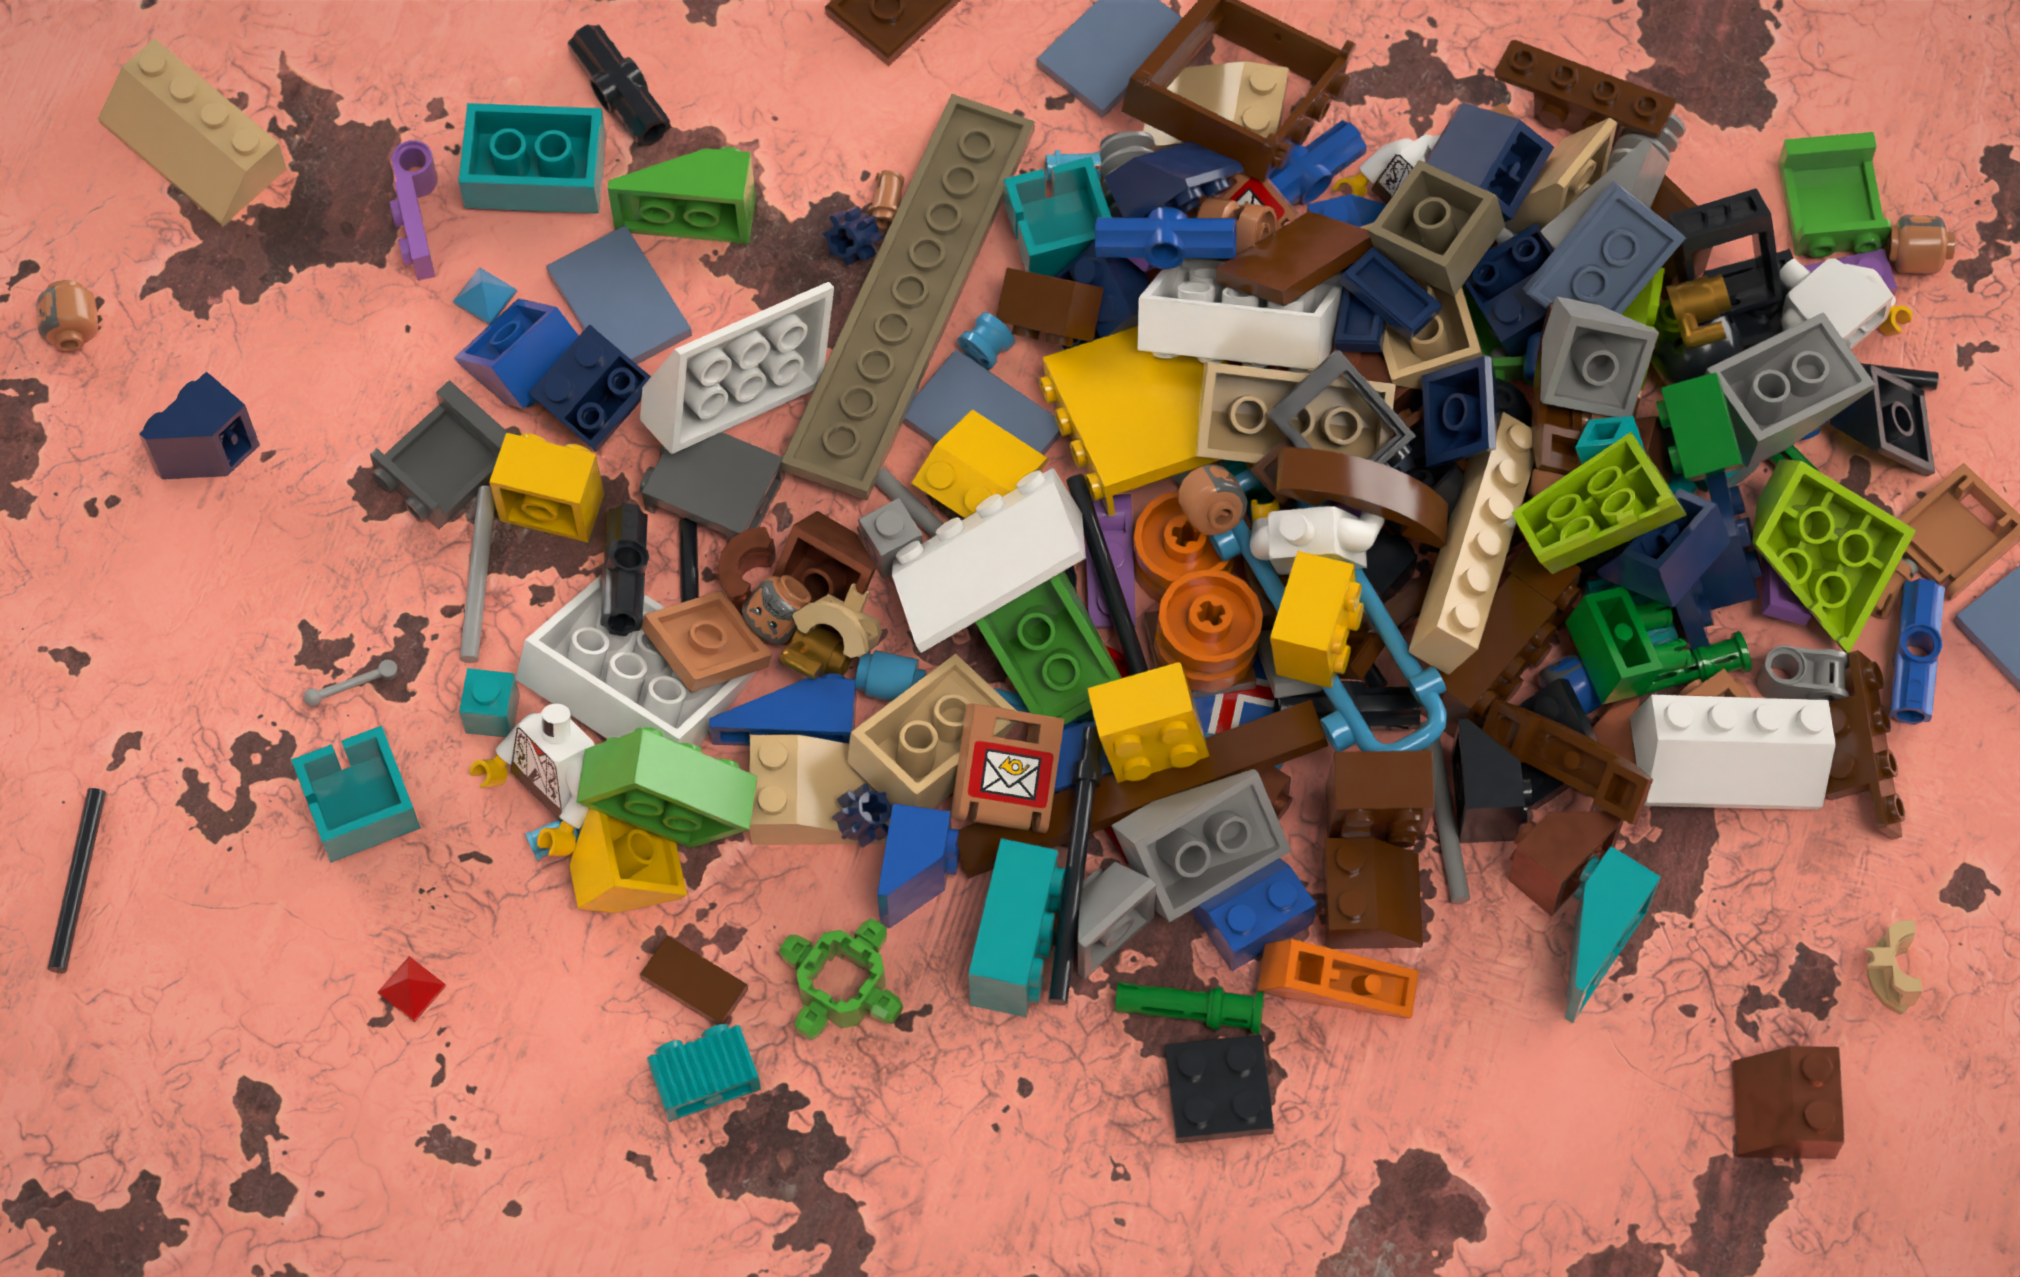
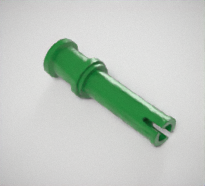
[1611,631,1752,704]
[1115,981,1264,1035]

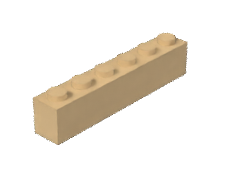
[1408,412,1535,675]

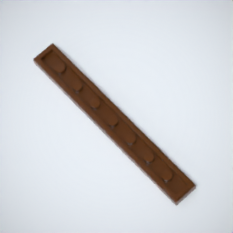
[958,700,1329,879]

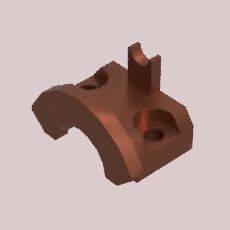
[713,527,776,616]

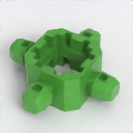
[779,918,903,1040]

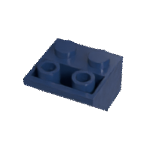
[1425,103,1554,222]
[1104,141,1244,218]
[1464,222,1554,357]
[1055,241,1150,350]
[529,324,651,452]
[139,371,260,480]
[1597,489,1731,608]

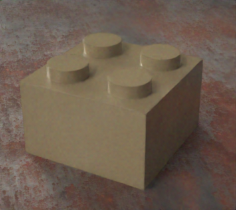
[1368,160,1505,296]

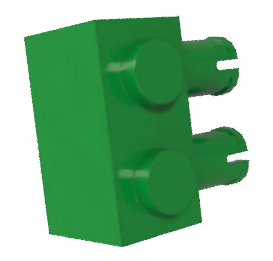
[1656,372,1744,483]
[1565,587,1692,705]

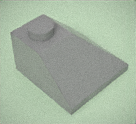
[1540,296,1659,417]
[1078,862,1156,980]

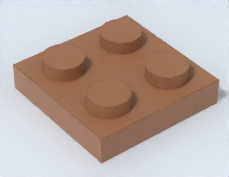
[641,590,772,693]

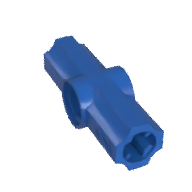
[1268,120,1367,206]
[1095,207,1237,269]
[1889,578,1945,725]

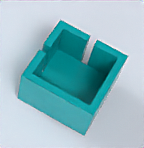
[1004,157,1111,276]
[291,725,421,862]

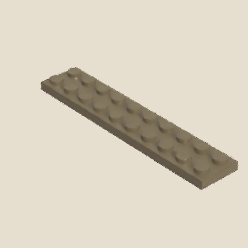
[781,94,1035,500]

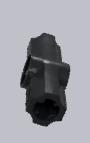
[567,24,671,146]
[599,503,649,637]
[1273,681,1421,731]

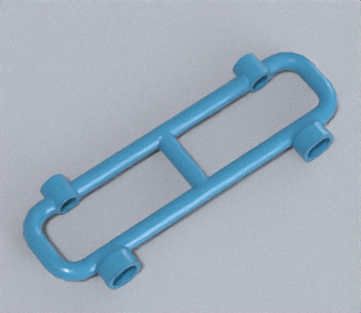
[1208,467,1447,752]

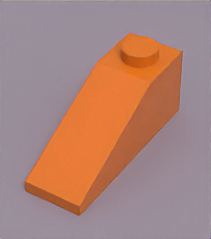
[1257,939,1419,1019]

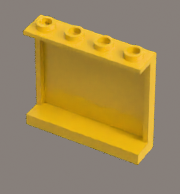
[1039,326,1257,516]

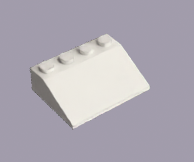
[1138,258,1345,374]
[640,282,834,454]
[892,468,1086,653]
[515,575,756,747]

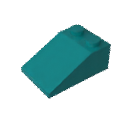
[1565,846,1661,1023]

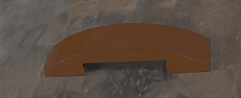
[1532,302,1583,475]
[1276,447,1448,549]
[1482,699,1653,824]

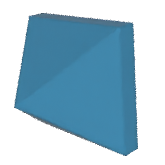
[453,267,517,325]

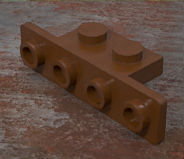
[1495,40,1676,147]
[1825,650,1906,840]

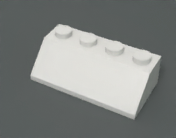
[1630,695,1836,810]

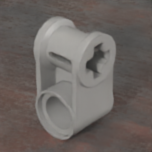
[1756,645,1850,702]

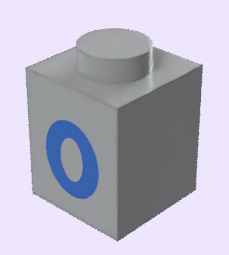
[858,498,923,579]

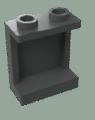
[370,380,509,529]
[639,432,785,542]

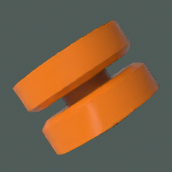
[1133,490,1235,603]
[1154,569,1263,692]

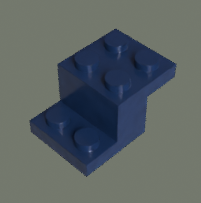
[1675,473,1763,650]

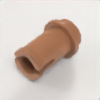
[867,170,905,231]
[1871,560,1912,620]

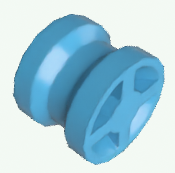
[957,312,1015,370]

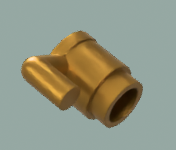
[1666,274,1732,349]
[780,625,854,680]

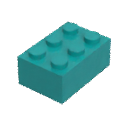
[458,103,607,214]
[968,839,1065,1017]

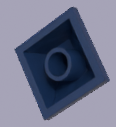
[1422,356,1498,468]

